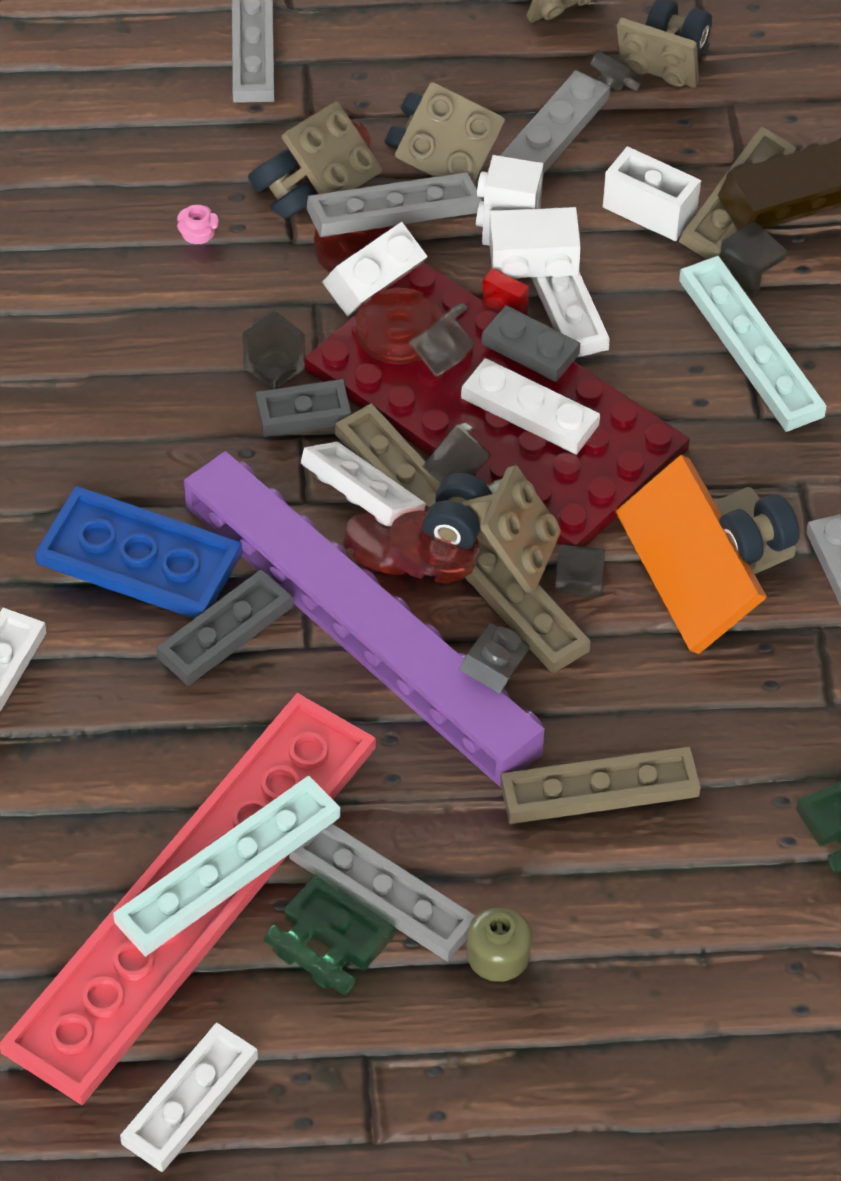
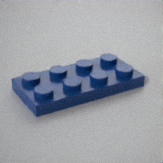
[35,486,242,619]

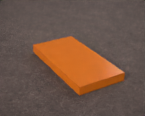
[616,455,767,654]

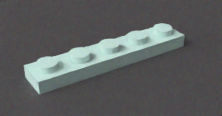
[679,256,827,432]
[113,775,340,957]

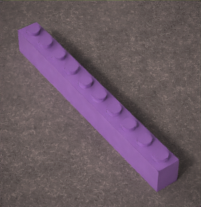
[184,451,545,787]

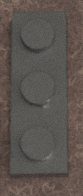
[156,569,293,686]

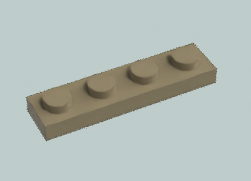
[678,126,797,259]
[500,747,701,824]

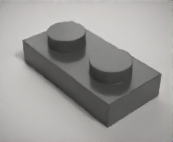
[482,305,580,382]
[256,379,351,437]
[459,623,530,694]

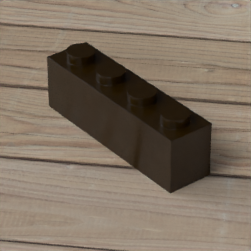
[718,138,841,236]

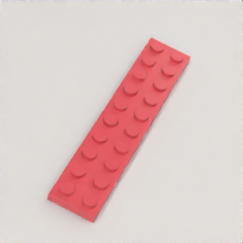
[0,693,376,1105]

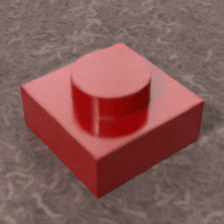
[482,268,529,315]

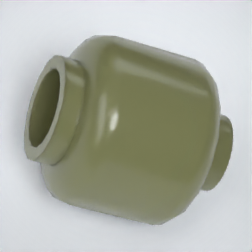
[467,907,532,982]

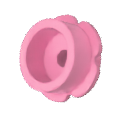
[177,205,219,244]

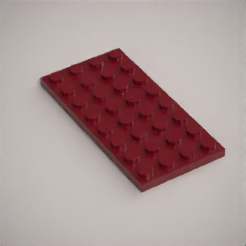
[304,262,690,556]

